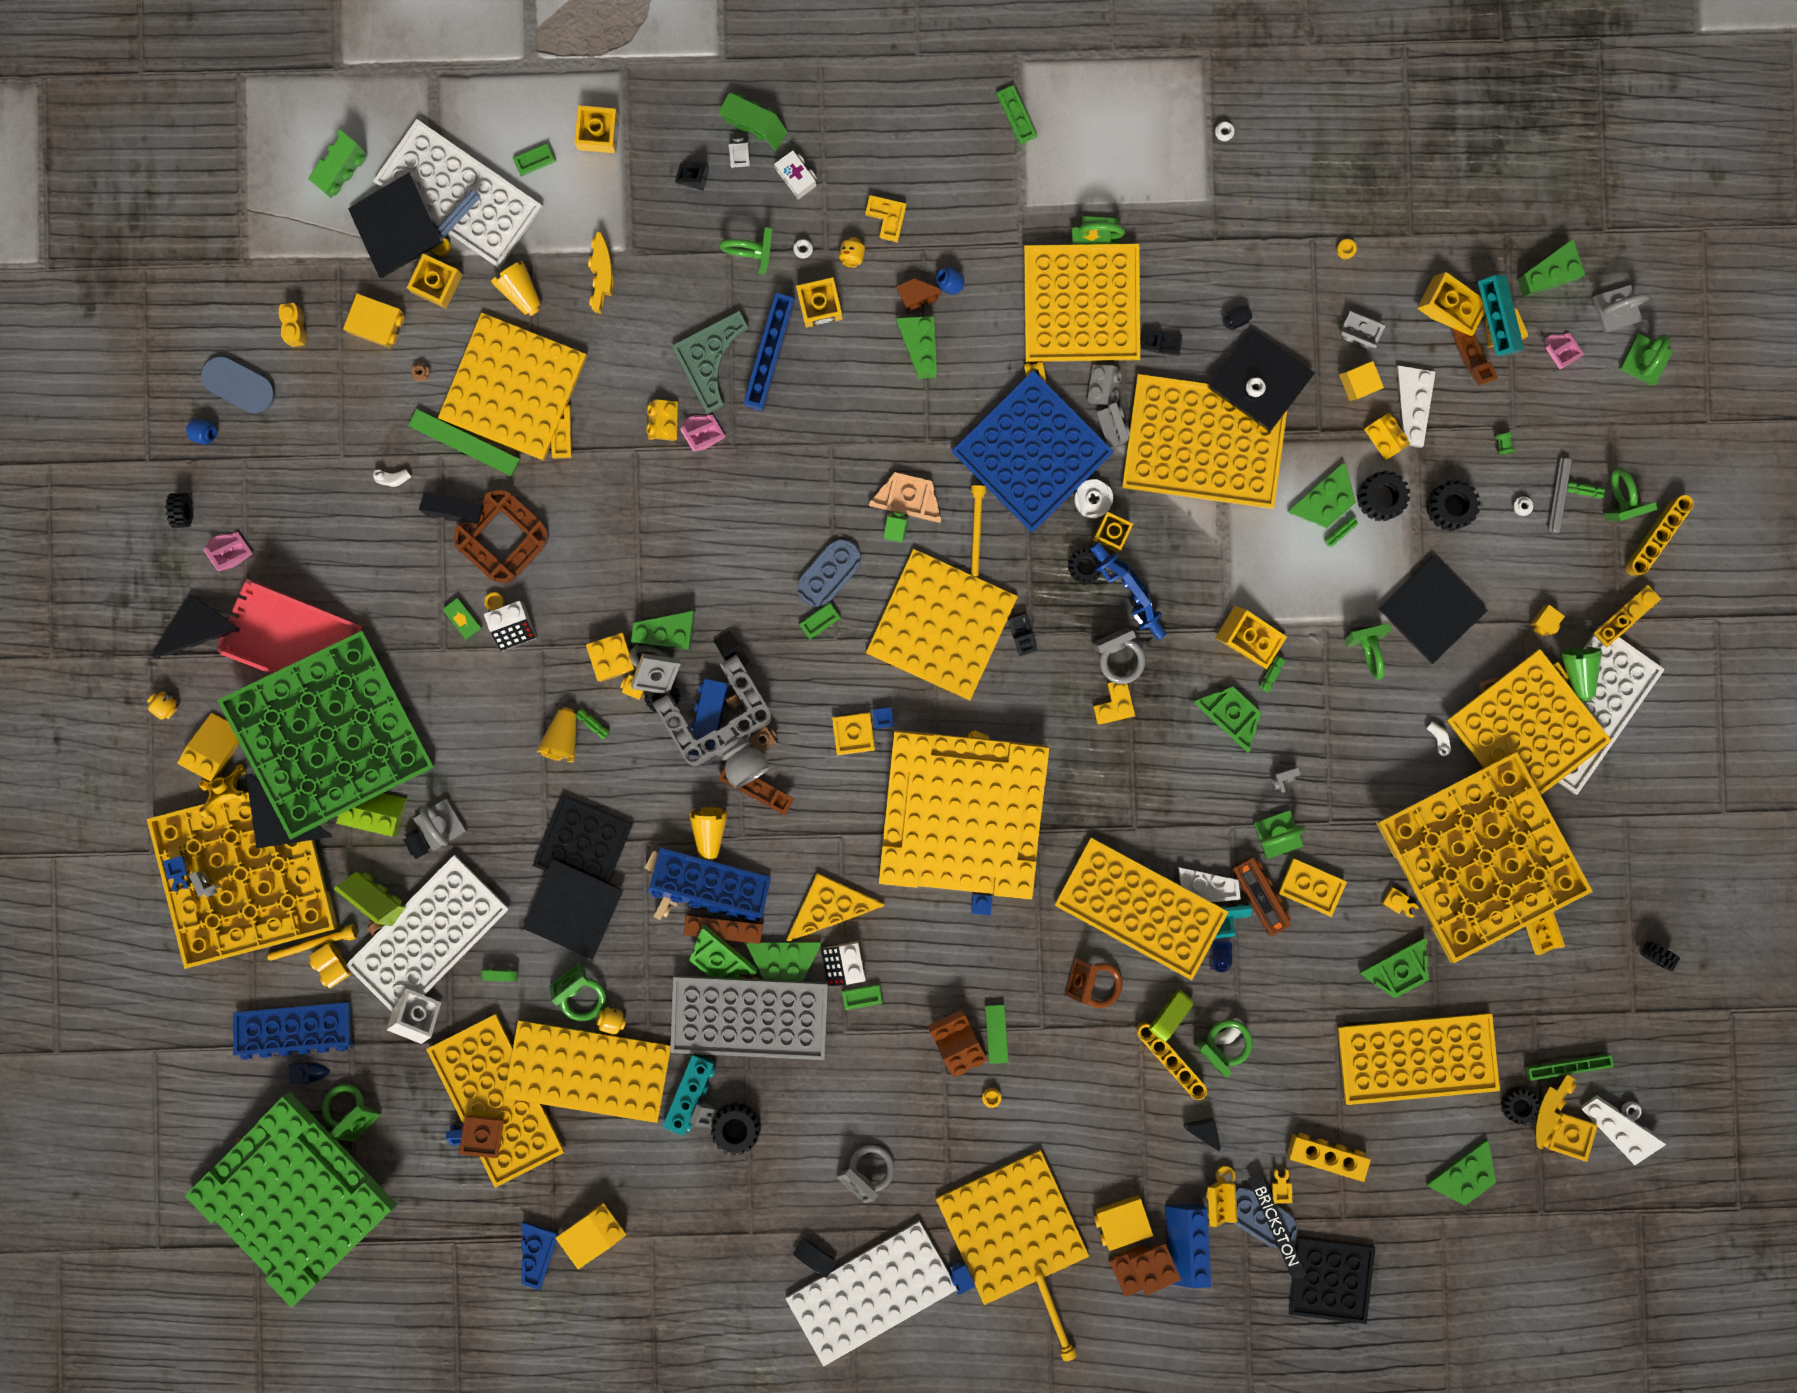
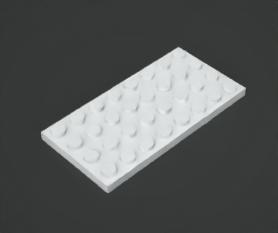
[373,119,543,269]
[1558,625,1665,795]
[345,855,510,1012]
[785,1220,958,1367]

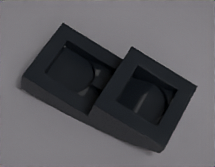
[1140,329,1183,356]
[1007,612,1038,656]
[793,1238,838,1278]

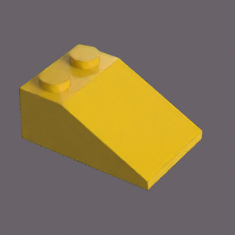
[1417,272,1485,336]
[1215,605,1287,669]
[177,713,239,782]
[556,1202,626,1269]

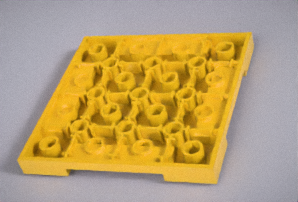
[879,730,1049,899]
[1376,752,1593,963]
[147,793,339,969]

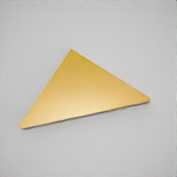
[787,873,884,941]

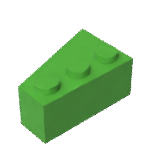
[718,93,788,151]
[308,129,367,198]
[1518,239,1585,298]
[896,316,937,379]
[631,611,696,650]

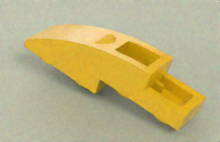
[588,232,614,314]
[1593,585,1661,648]
[1536,1074,1577,1149]

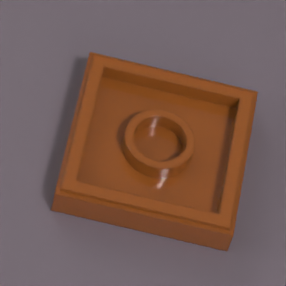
[458,1114,504,1158]

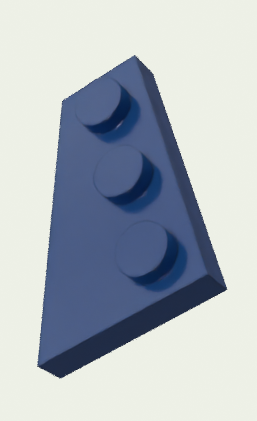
[522,1221,559,1290]

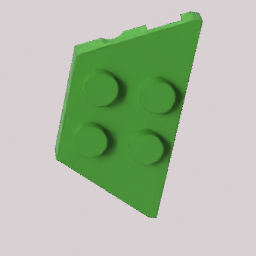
[1287,463,1356,529]
[1193,687,1261,753]
[689,924,757,978]
[1359,937,1429,998]
[747,942,821,981]
[1426,1140,1496,1206]

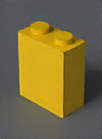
[343,293,405,349]
[1093,1195,1153,1251]

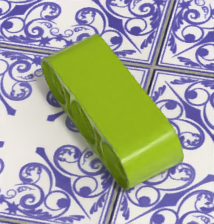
[1149,989,1195,1042]

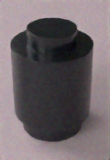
[1222,305,1253,331]
[403,829,429,859]

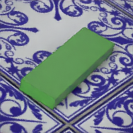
[996,84,1037,145]
[985,1004,1008,1064]

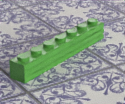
[1525,1053,1614,1081]

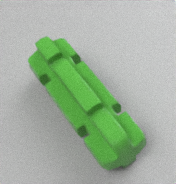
[1567,482,1605,498]
[1324,517,1358,547]
[1260,656,1286,693]
[576,709,609,739]

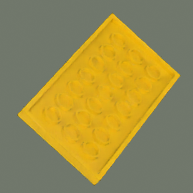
[1055,838,1228,980]
[426,1013,565,1188]
[1337,1013,1500,1105]
[504,1020,671,1123]

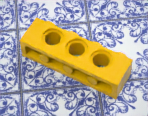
[1286,1132,1371,1182]

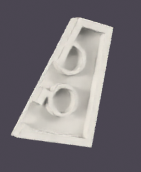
[1178,867,1241,903]

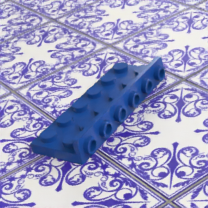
[647,848,771,922]
[233,1002,354,1060]

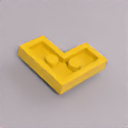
[865,195,907,242]
[1093,682,1135,725]

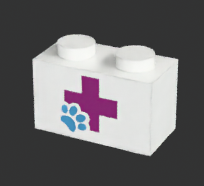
[774,151,817,199]

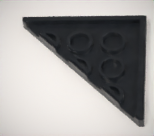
[150,594,240,659]
[246,774,332,848]

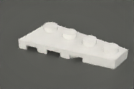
[1396,366,1435,448]
[1581,1095,1666,1165]

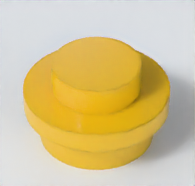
[982,1088,1001,1108]

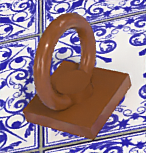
[1065,958,1123,1008]

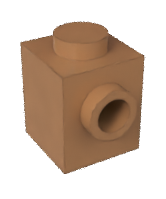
[749,727,778,753]

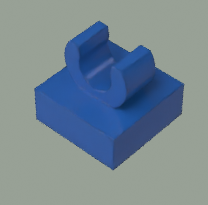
[446,1123,463,1145]

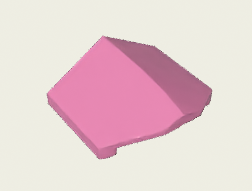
[1545,333,1585,369]
[680,414,725,452]
[204,532,252,571]

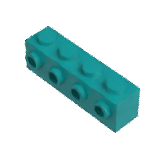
[1478,275,1525,356]
[662,1054,716,1136]

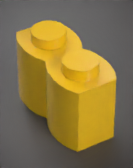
[279,303,307,347]
[309,942,353,988]

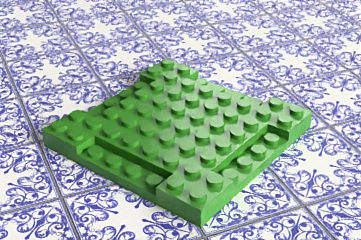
[217,631,434,840]
[185,1092,398,1308]

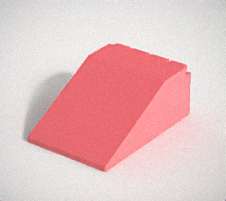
[216,579,362,674]

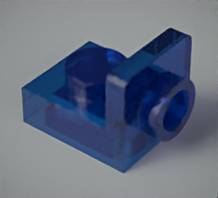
[1210,941,1232,972]

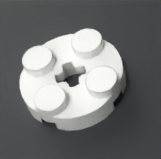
[1074,479,1113,518]

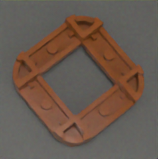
[454,490,549,584]

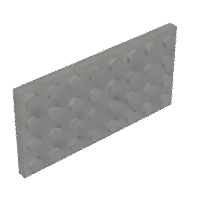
[670,975,828,1060]

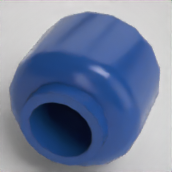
[936,267,965,295]
[186,418,217,445]

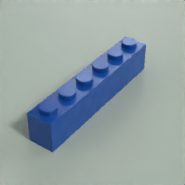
[744,293,795,412]

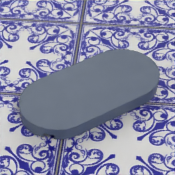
[201,357,275,414]
[798,540,861,607]
[1234,1187,1297,1248]

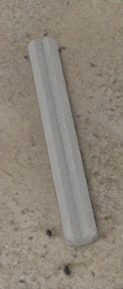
[1548,458,1572,533]

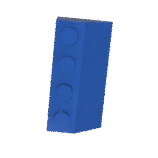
[1165,1204,1211,1288]

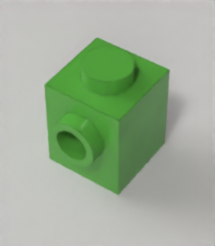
[884,511,909,542]

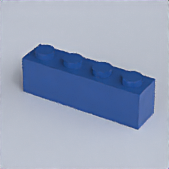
[690,679,729,759]

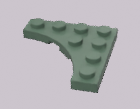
[672,311,748,415]

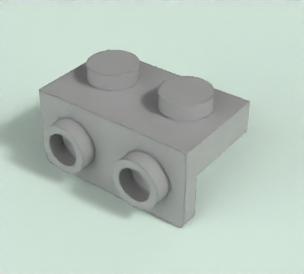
[1340,310,1386,349]
[1087,365,1122,405]
[1096,403,1130,448]

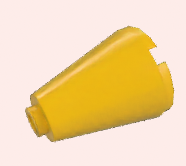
[491,260,541,316]
[536,707,577,762]
[689,807,728,861]

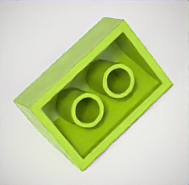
[336,793,407,837]
[334,872,406,926]

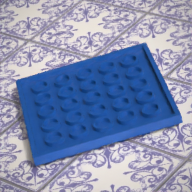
[951,370,1114,533]

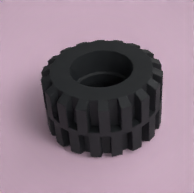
[1357,471,1410,521]
[1426,480,1481,531]
[711,1103,761,1156]

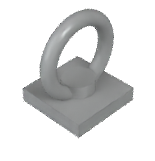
[1592,285,1650,333]
[1092,627,1145,684]
[629,645,681,694]
[413,798,467,851]
[836,1145,894,1203]

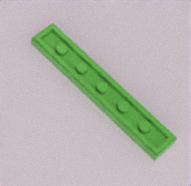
[408,409,520,477]

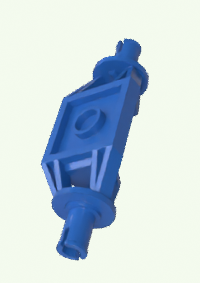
[1090,541,1167,640]

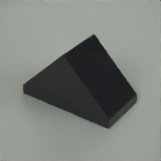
[675,163,709,191]
[713,630,750,667]
[1184,1118,1221,1151]

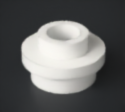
[1215,122,1234,141]
[794,239,813,259]
[1246,378,1266,397]
[1513,497,1533,516]
[1621,1101,1642,1121]

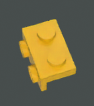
[646,399,678,441]
[1364,413,1410,461]
[1526,912,1565,955]
[1206,1182,1237,1227]

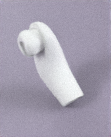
[373,469,411,487]
[1426,721,1451,756]
[1214,1018,1243,1045]

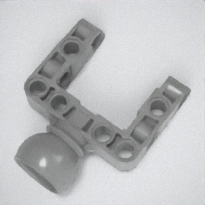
[653,655,771,788]

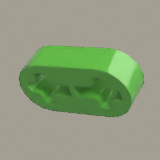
[481,969,518,981]

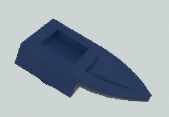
[289,1063,330,1084]

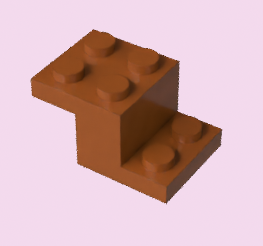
[927,1009,988,1077]
[1109,1242,1181,1297]

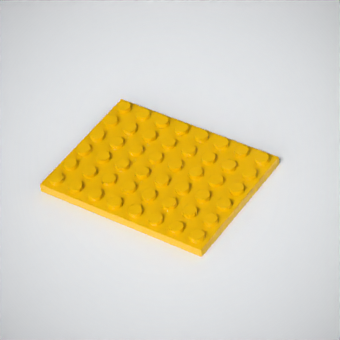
[1122,374,1287,509]

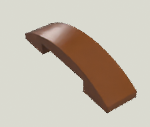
[1450,327,1498,386]
[718,767,794,815]

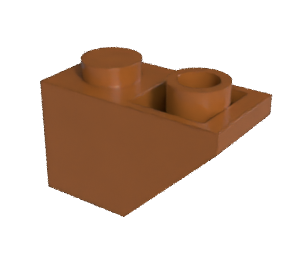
[897,278,941,311]

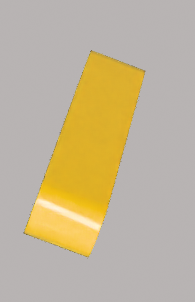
[1625,495,1694,576]
[1136,1022,1207,1100]

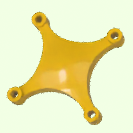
[198,765,247,817]

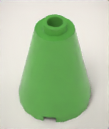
[1561,647,1602,701]

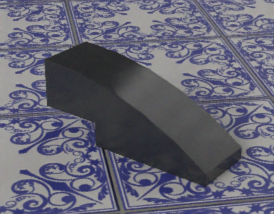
[418,492,484,524]

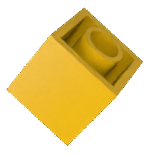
[1339,361,1384,401]
[1092,512,1133,553]

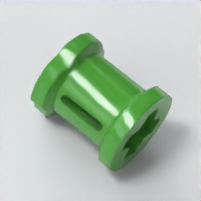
[1495,432,1516,455]

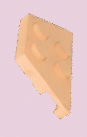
[869,472,941,523]

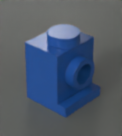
[950,1261,976,1295]

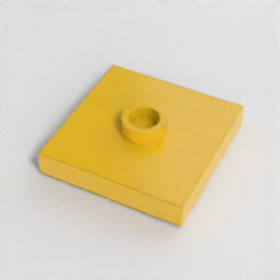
[832,712,875,755]
[1548,1111,1598,1162]

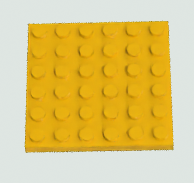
[1024,244,1140,362]
[438,313,587,461]
[866,549,1018,701]
[1446,649,1612,795]
[936,1149,1089,1305]

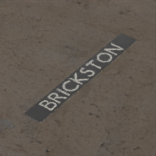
[1248,1174,1306,1280]

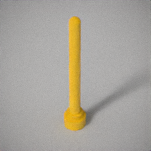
[971,485,987,577]
[267,924,358,961]
[1035,1272,1077,1361]

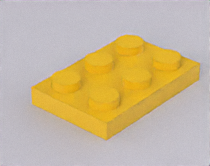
[1278,858,1347,917]

